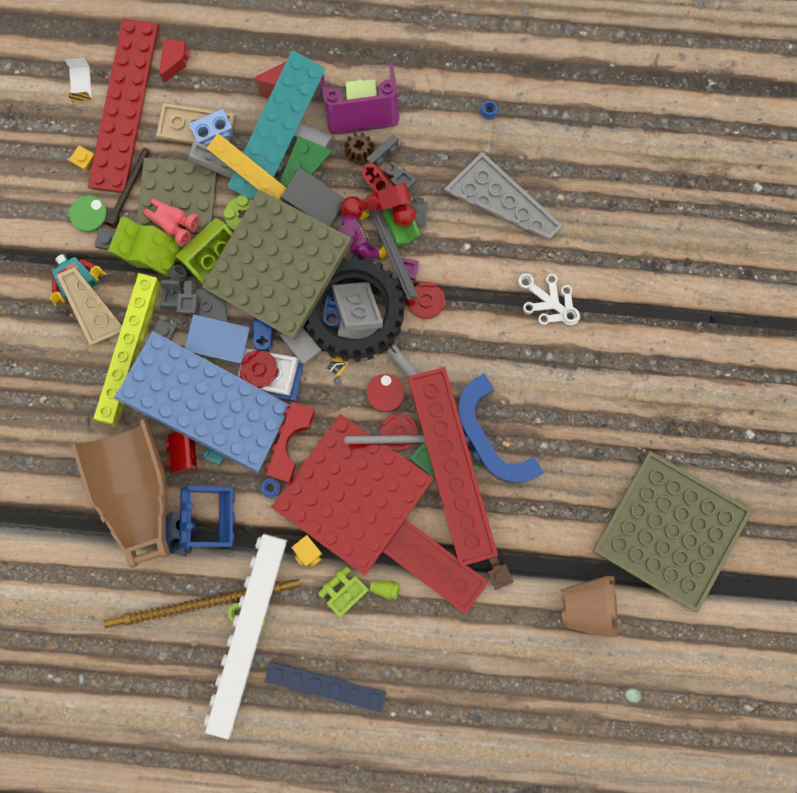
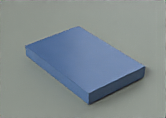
[185,314,250,365]

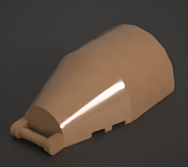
[71,419,170,568]

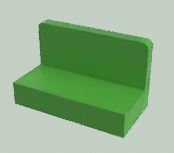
[382,202,420,246]

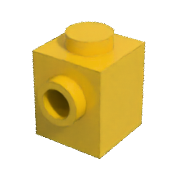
[291,535,323,567]

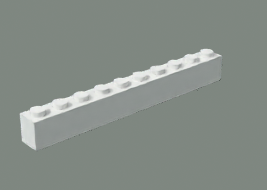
[204,534,287,739]

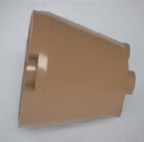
[561,576,618,638]

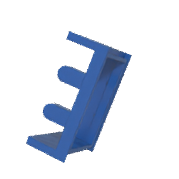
[179,486,235,548]

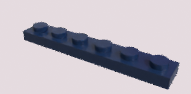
[265,662,386,712]

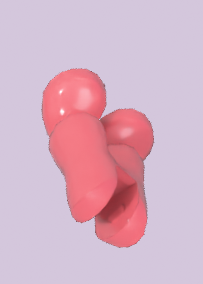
[142,197,200,246]

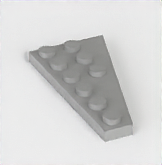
[444,152,563,241]

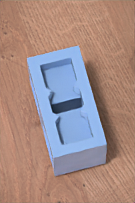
[189,109,235,146]

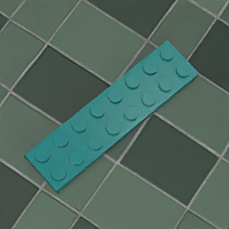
[227,50,326,200]

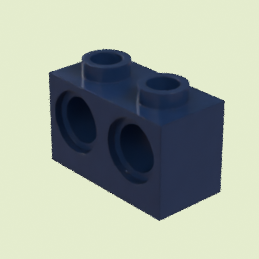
[166,512,198,557]

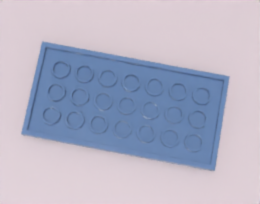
[114,331,291,473]

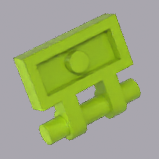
[318,566,369,618]

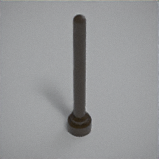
[103,148,149,229]

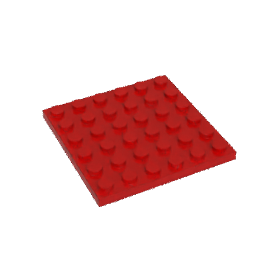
[271,414,434,576]

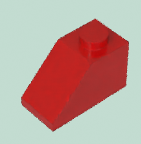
[159,39,190,82]

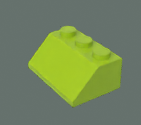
[175,218,233,284]

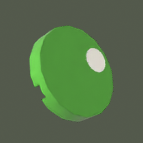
[69,195,108,233]

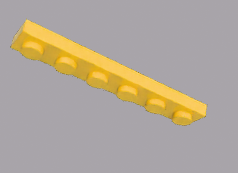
[206,133,287,204]

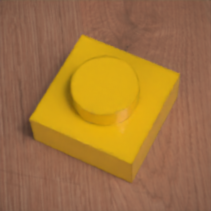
[69,145,94,171]

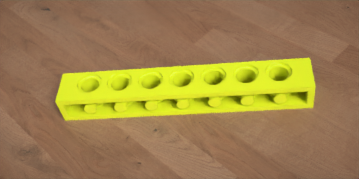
[93,273,161,427]

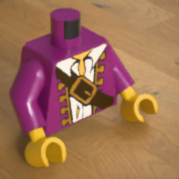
[338,211,388,260]

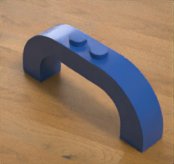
[458,373,544,484]

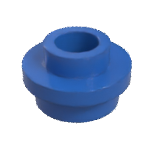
[480,101,498,119]
[261,478,280,498]

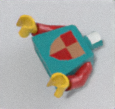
[50,254,105,306]

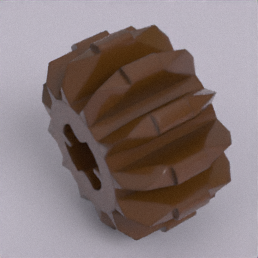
[344,132,375,165]

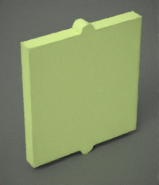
[346,79,377,100]

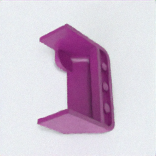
[321,62,400,135]

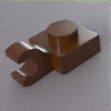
[487,556,513,590]

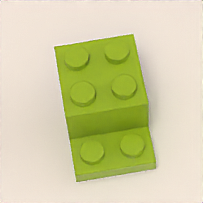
[108,217,180,277]

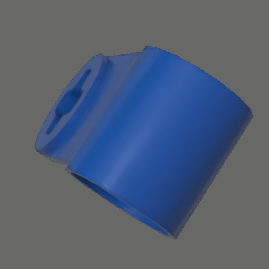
[323,293,341,331]
[253,317,274,352]

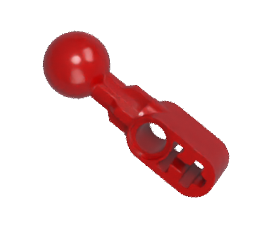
[362,163,416,227]
[340,183,411,217]

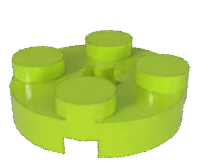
[224,195,252,231]

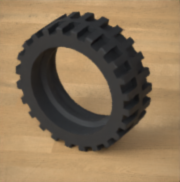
[305,255,404,362]

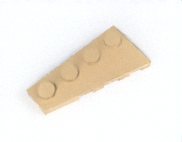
[57,267,122,345]

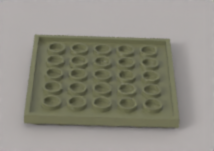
[202,190,353,340]
[592,451,753,613]

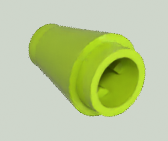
[370,580,400,601]

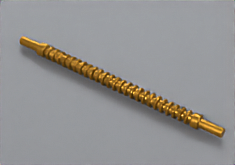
[104,579,301,628]

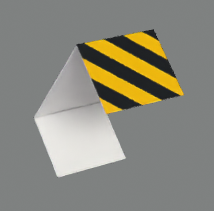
[65,57,92,102]

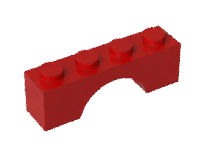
[265,402,315,483]

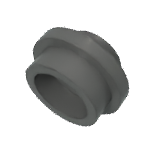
[168,265,187,283]

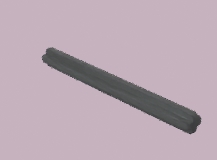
[368,209,417,300]

